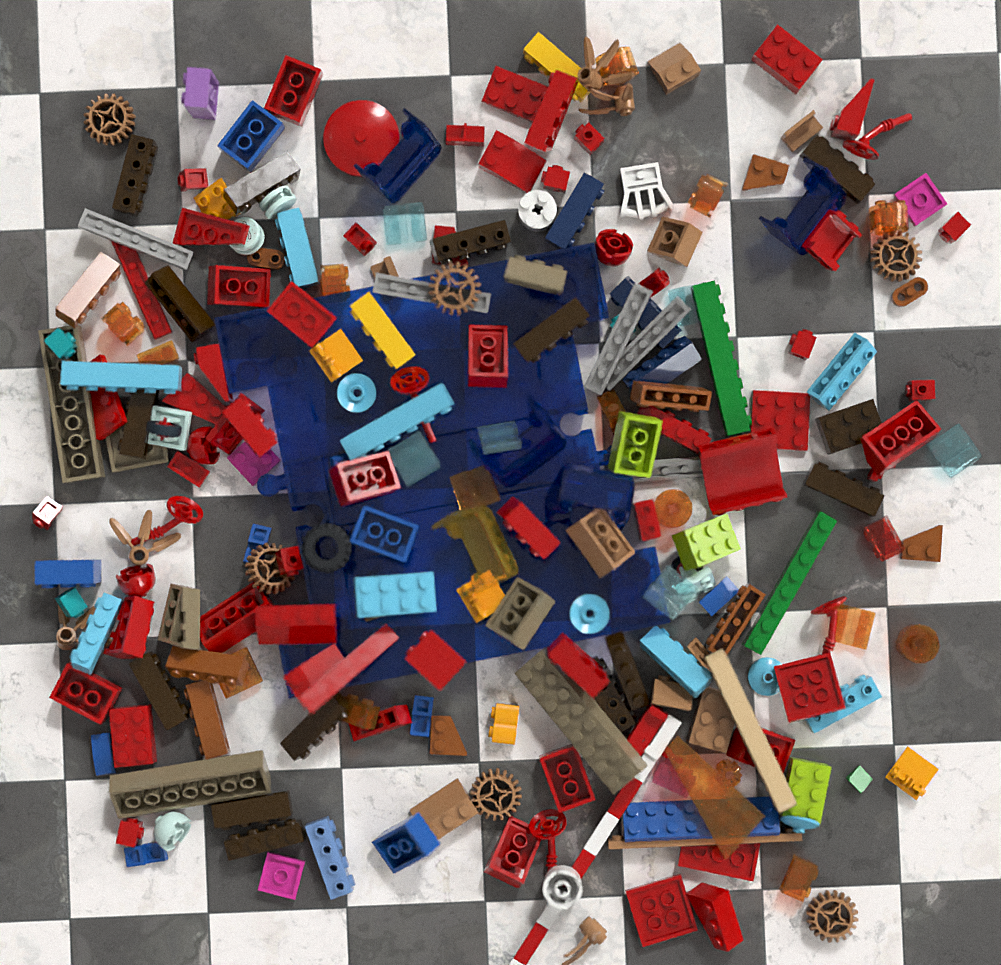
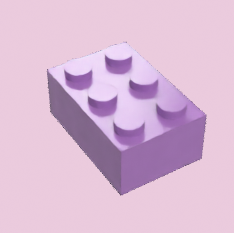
[181,67,219,120]

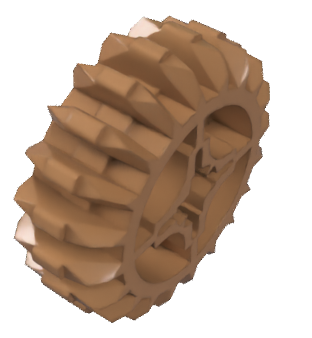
[83,93,136,146]
[870,230,922,282]
[428,262,481,315]
[244,543,295,595]
[470,768,522,821]
[806,890,859,943]

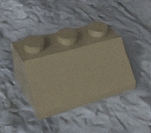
[504,255,567,296]
[485,577,555,650]

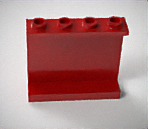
[697,428,788,515]

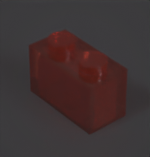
[863,515,905,562]

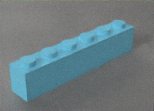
[61,361,182,394]
[340,384,454,460]

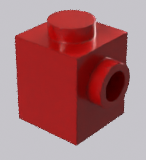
[574,122,605,155]
[541,165,570,193]
[937,212,971,244]
[788,329,817,360]
[905,380,935,401]
[275,546,304,577]
[116,817,145,848]

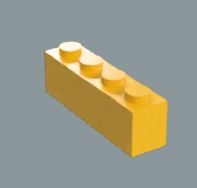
[523,32,590,103]
[350,292,416,369]

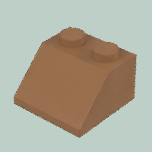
[647,43,701,95]
[647,216,703,267]
[649,675,692,711]

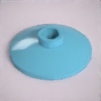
[337,374,376,412]
[570,594,609,634]
[748,657,781,696]
[781,816,820,834]

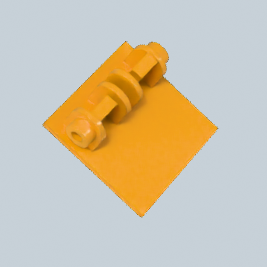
[194,178,241,220]
[309,329,363,382]
[457,570,505,623]
[885,746,939,800]

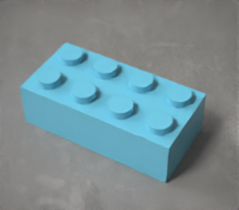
[353,572,436,618]

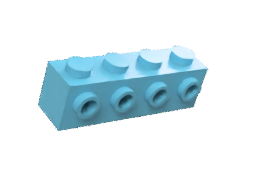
[275,207,320,289]
[807,333,877,411]
[70,593,122,675]
[640,625,712,699]
[805,674,882,733]

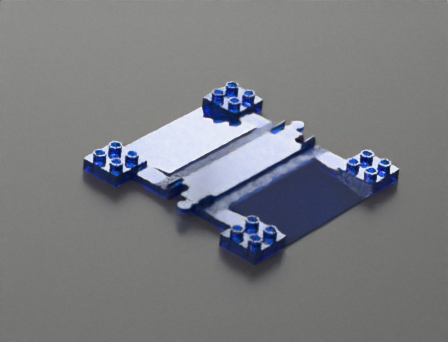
[214,242,671,699]

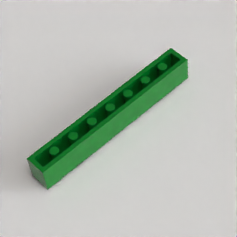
[690,280,752,436]
[742,511,837,655]

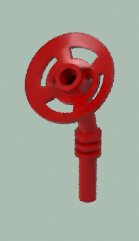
[842,113,912,160]
[390,367,437,444]
[130,496,203,546]
[810,596,847,654]
[529,809,567,872]

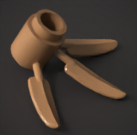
[578,36,634,92]
[578,83,635,116]
[109,510,181,566]
[56,593,112,650]
[562,916,607,965]

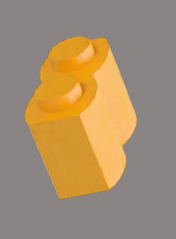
[488,703,519,745]

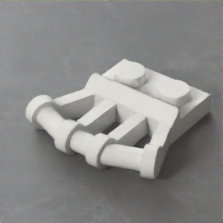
[620,162,674,220]

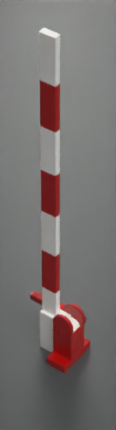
[509,701,683,965]

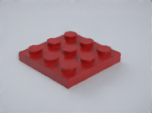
[750,390,810,451]
[774,652,846,723]
[625,874,698,947]

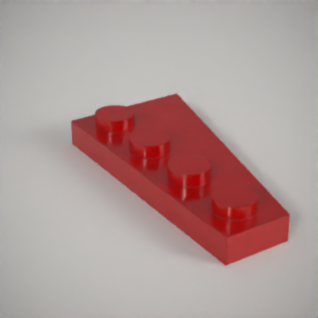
[172,208,250,246]
[90,354,128,440]
[677,843,760,882]

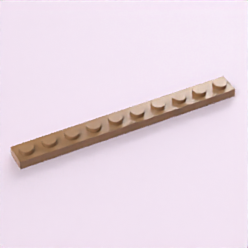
[607,827,802,849]

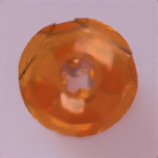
[595,47,639,86]
[688,173,728,218]
[869,200,909,236]
[320,263,351,304]
[101,302,145,347]
[654,489,692,528]
[896,624,940,664]

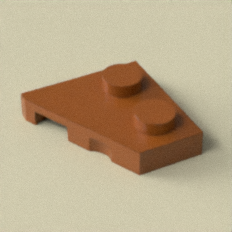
[742,154,790,191]
[901,525,943,562]
[430,715,467,756]

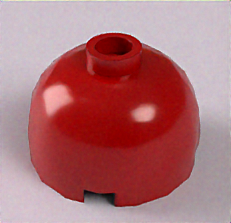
[594,229,633,267]
[186,426,220,465]
[116,564,156,598]

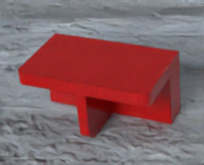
[445,123,485,147]

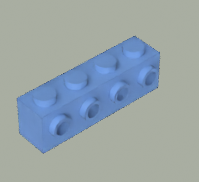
[305,816,356,899]

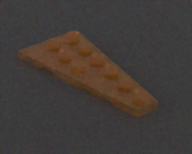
[664,736,765,860]

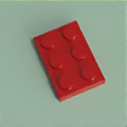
[482,66,548,123]
[267,281,337,348]
[205,393,265,455]

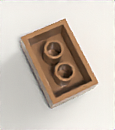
[687,687,735,753]

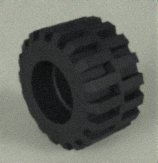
[301,524,352,573]

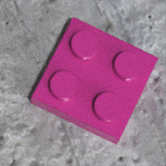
[893,173,947,226]
[227,441,281,486]
[258,851,305,900]

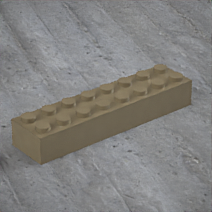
[38,325,105,484]
[514,645,648,795]
[109,750,271,819]

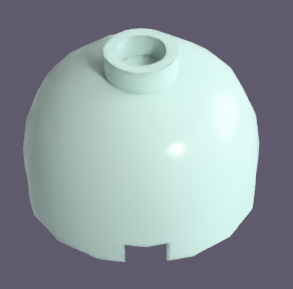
[153,811,191,851]

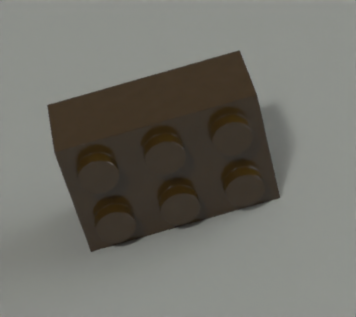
[815,399,882,455]

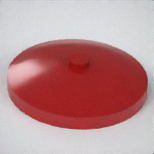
[323,100,400,177]

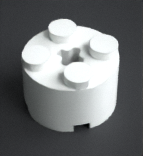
[518,190,557,232]
[543,865,582,909]

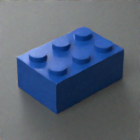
[217,100,285,173]
[350,505,420,563]
[35,560,102,588]
[372,812,441,874]

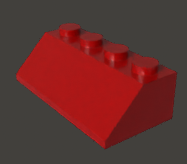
[861,400,942,476]
[200,582,274,653]
[255,604,337,645]

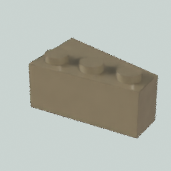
[157,583,200,650]

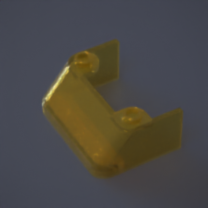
[431,506,518,597]

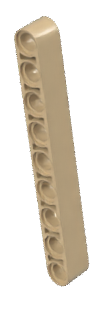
[704,649,797,814]

